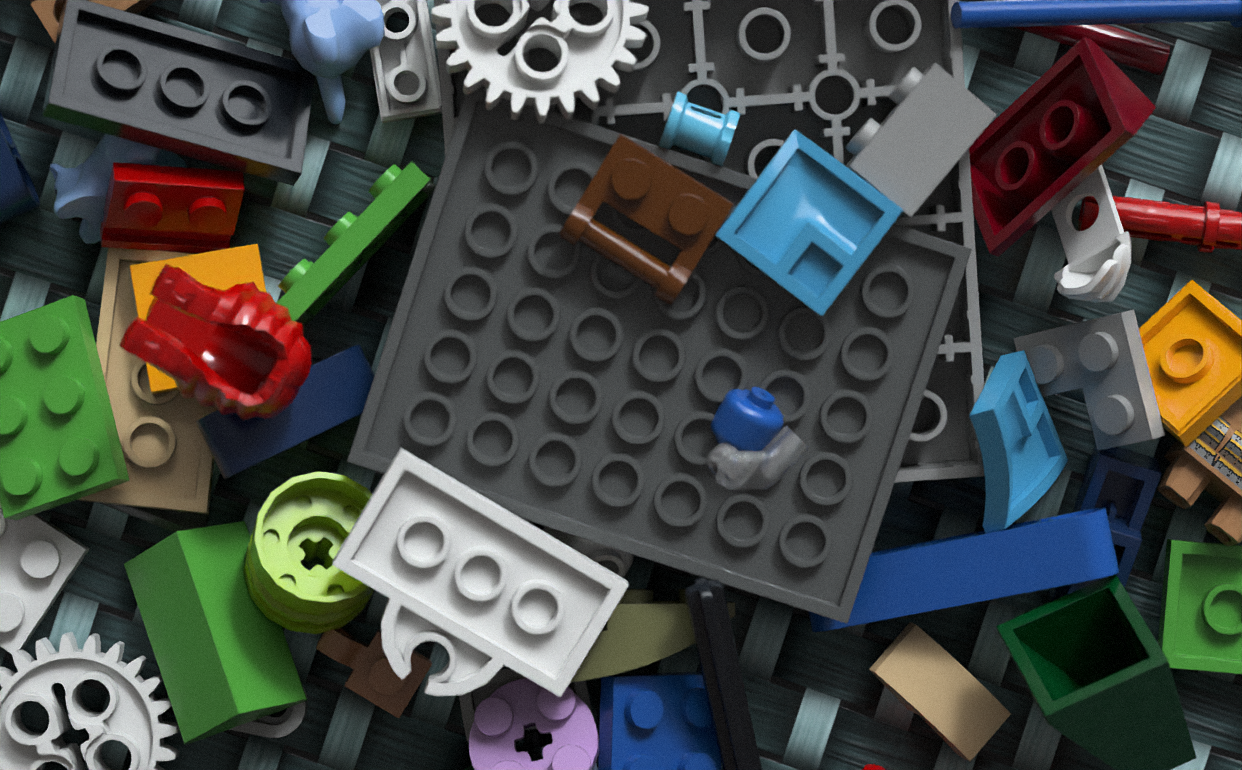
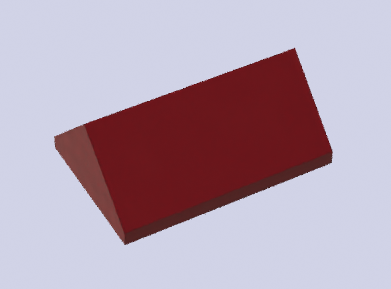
[969,37,1156,257]

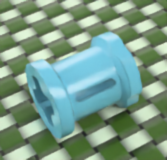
[659,92,740,167]

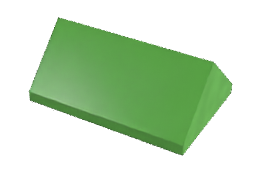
[124,521,308,745]

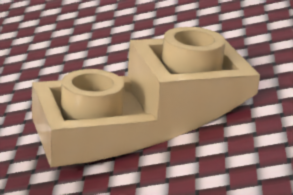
[869,622,1011,761]

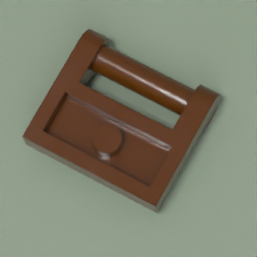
[558,134,734,306]

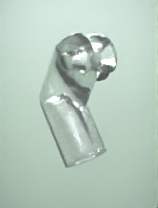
[707,425,810,489]

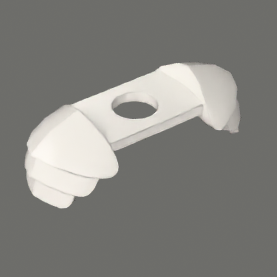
[1051,165,1132,303]

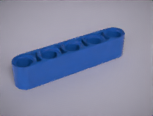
[808,508,1119,632]

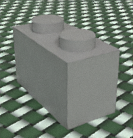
[845,63,997,218]

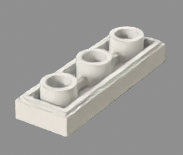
[370,0,442,123]

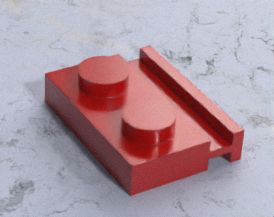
[100,162,245,253]

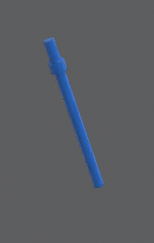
[951,0,1242,28]

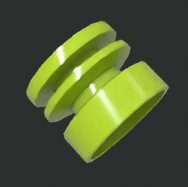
[244,471,375,634]

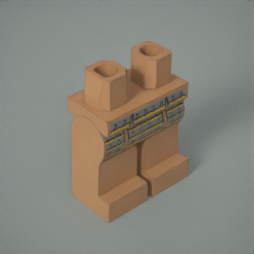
[1157,396,1242,546]

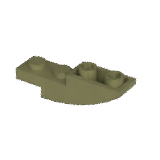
[570,588,735,682]

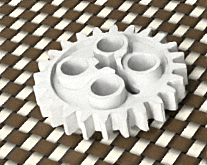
[432,0,648,123]
[0,632,180,770]

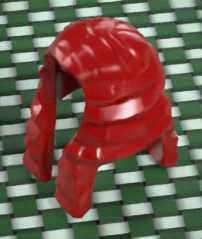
[119,264,312,420]

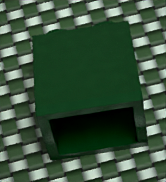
[996,574,1197,770]

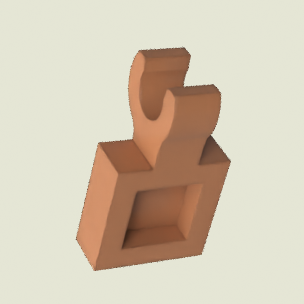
[316,628,432,719]

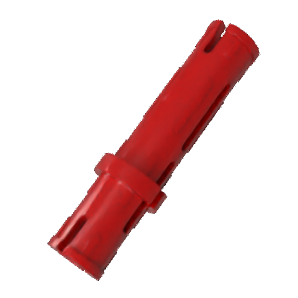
[1078,196,1242,253]

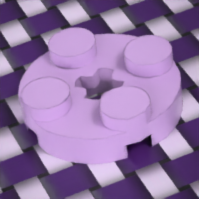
[469,678,599,770]

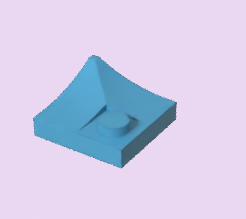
[715,129,903,316]
[969,350,1068,533]

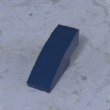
[1046,443,1162,604]

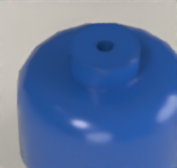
[711,387,784,458]

